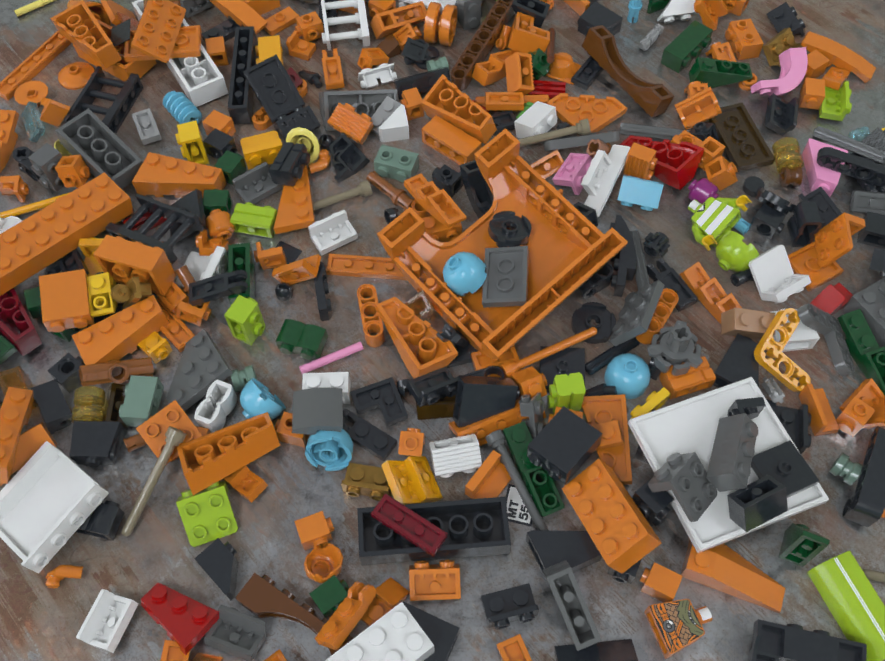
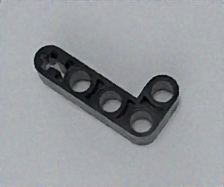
[842,426,885,527]

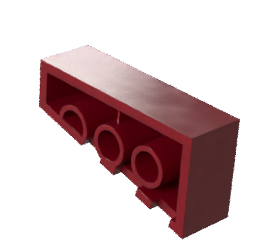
[0,288,42,356]

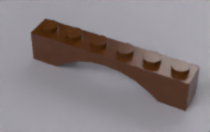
[582,25,674,117]
[235,573,354,655]

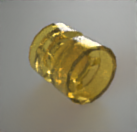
[772,137,804,174]
[71,386,106,423]

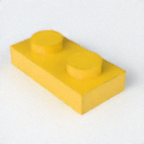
[630,387,671,419]

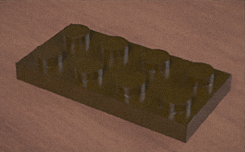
[708,103,775,172]

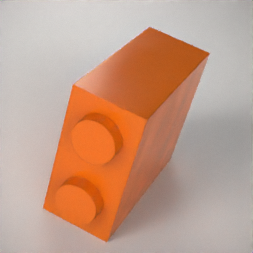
[39,269,94,332]

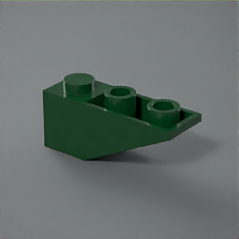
[688,57,753,88]

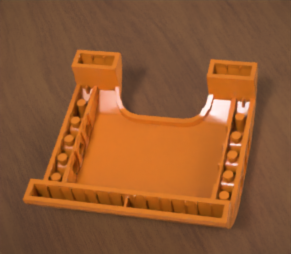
[377,128,628,359]

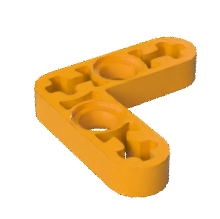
[754,308,811,392]

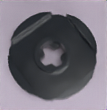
[755,186,796,215]
[488,211,532,247]
[571,302,616,344]

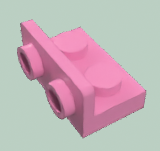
[552,153,592,195]

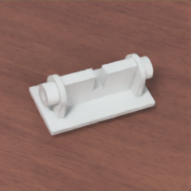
[358,63,397,89]

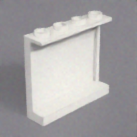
[0,441,109,574]

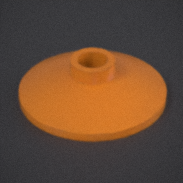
[58,62,95,90]

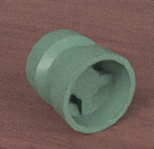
[426,56,450,73]
[231,365,257,392]
[829,452,862,486]

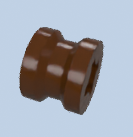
[780,166,803,187]

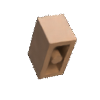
[721,308,776,340]

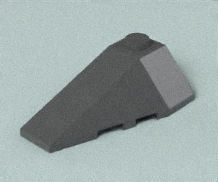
[319,89,398,131]

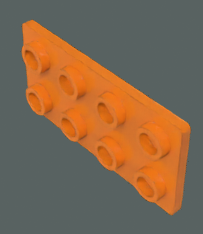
[130,0,186,63]

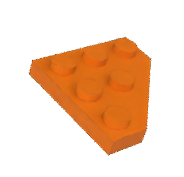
[547,93,627,135]

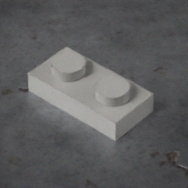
[371,96,401,136]
[132,108,162,145]

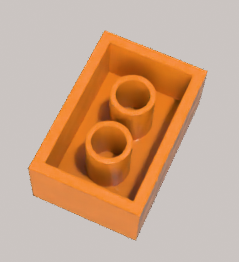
[93,235,177,296]

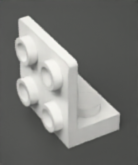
[175,246,228,289]

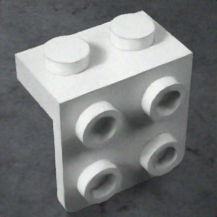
[749,245,811,303]

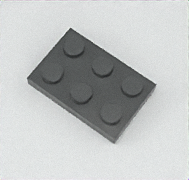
[482,246,529,308]
[609,280,665,346]

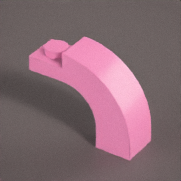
[750,47,808,97]

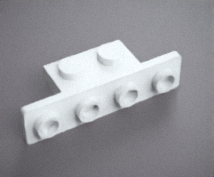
[581,144,630,217]

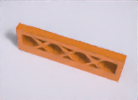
[448,396,546,446]

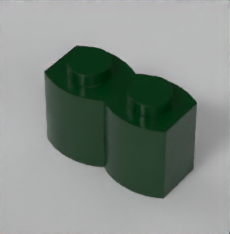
[275,319,328,360]

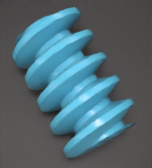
[163,91,202,124]

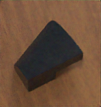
[329,133,370,182]

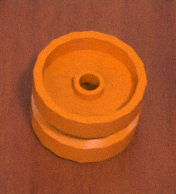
[424,2,458,47]

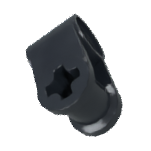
[12,146,40,182]
[578,262,613,299]

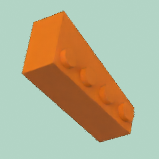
[50,0,122,68]
[176,412,280,495]

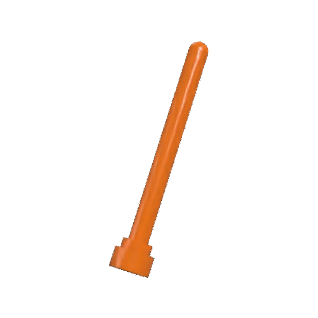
[499,327,597,378]

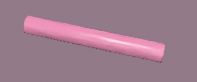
[299,342,363,375]

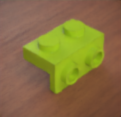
[819,81,852,121]

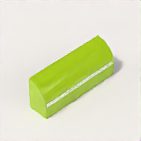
[807,550,885,661]

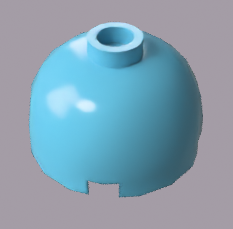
[443,251,487,296]
[604,353,651,400]
[240,378,286,421]
[305,429,353,471]

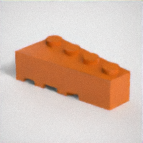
[420,74,497,144]
[132,152,227,198]
[72,295,169,365]

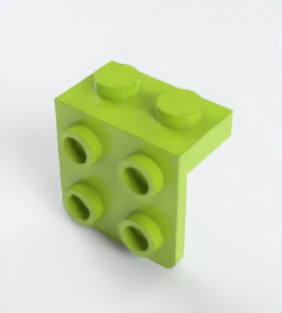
[176,481,238,547]

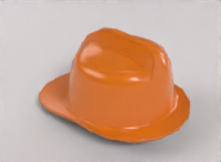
[546,52,581,84]

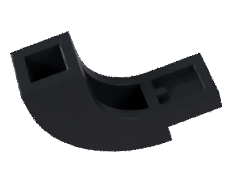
[460,160,493,218]

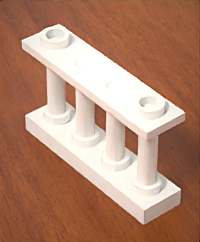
[321,0,370,51]

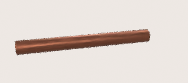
[547,28,555,63]

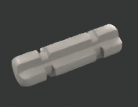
[639,24,664,51]
[762,377,785,404]

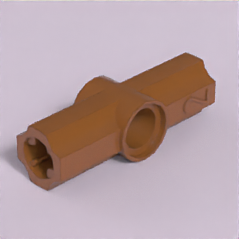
[79,357,154,386]

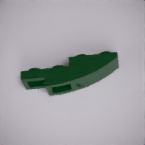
[837,309,885,395]
[502,421,565,517]

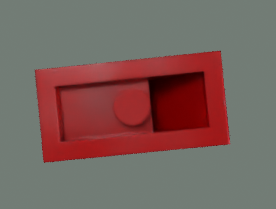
[810,282,853,315]

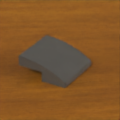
[292,388,343,435]

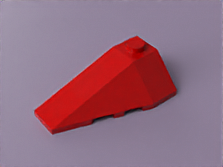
[619,135,704,190]

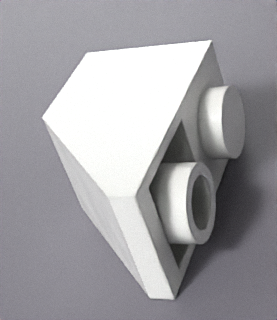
[657,0,696,24]

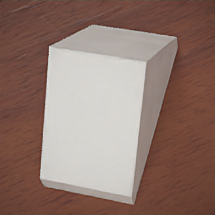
[379,104,409,142]

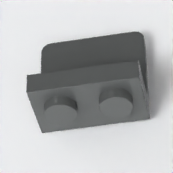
[648,452,717,522]

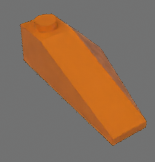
[376,297,458,379]
[680,540,786,613]

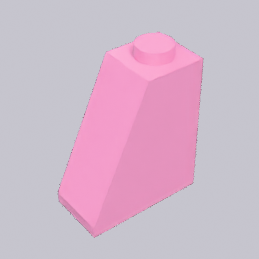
[802,138,848,197]

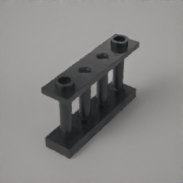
[63,66,143,135]
[105,194,204,265]

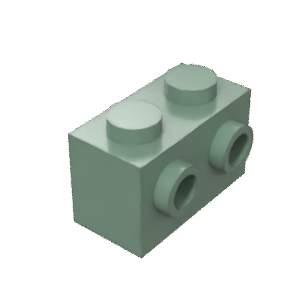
[374,144,419,182]
[119,375,164,427]

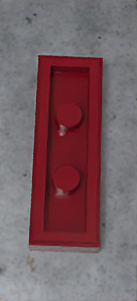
[371,494,448,557]

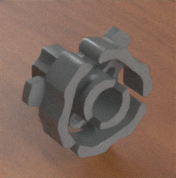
[647,320,703,376]

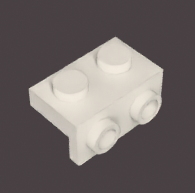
[308,210,358,256]
[76,589,139,653]

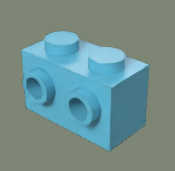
[617,175,664,211]

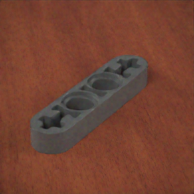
[543,130,620,151]

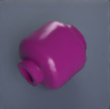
[688,178,719,204]

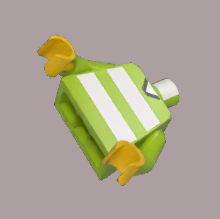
[688,195,752,251]

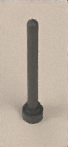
[485,429,549,531]

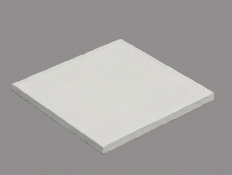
[627,377,829,553]

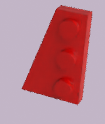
[141,582,219,656]

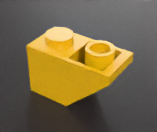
[86,272,118,317]

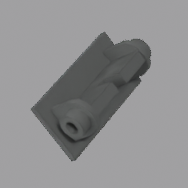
[519,392,546,439]

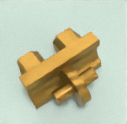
[111,277,152,310]

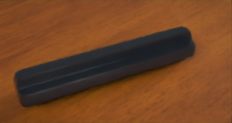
[585,337,640,375]

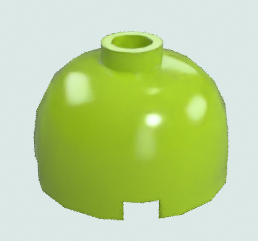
[715,230,759,272]

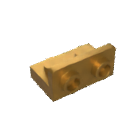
[762,27,803,67]
[341,462,391,501]

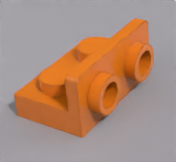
[409,560,461,601]

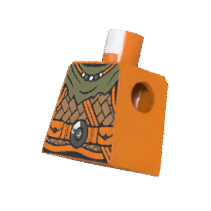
[644,599,712,659]

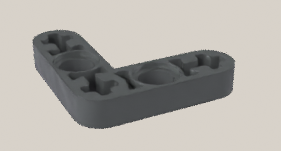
[797,303,855,377]

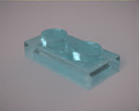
[21,101,45,143]

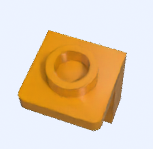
[137,331,173,364]

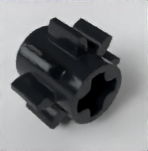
[643,232,670,257]

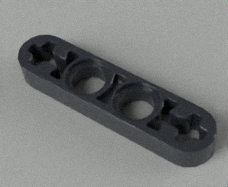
[817,147,885,186]

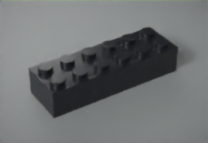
[357,497,511,566]

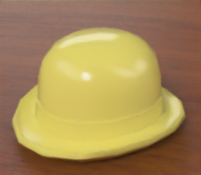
[286,127,320,166]

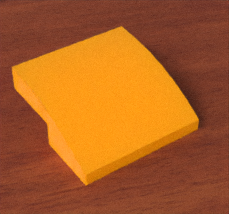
[381,456,443,505]

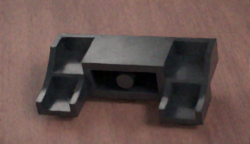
[748,619,867,661]

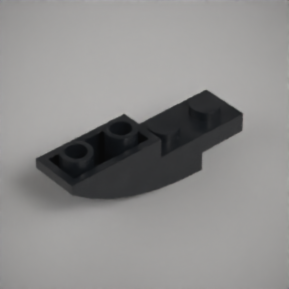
[609,215,636,297]

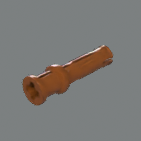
[366,171,415,211]

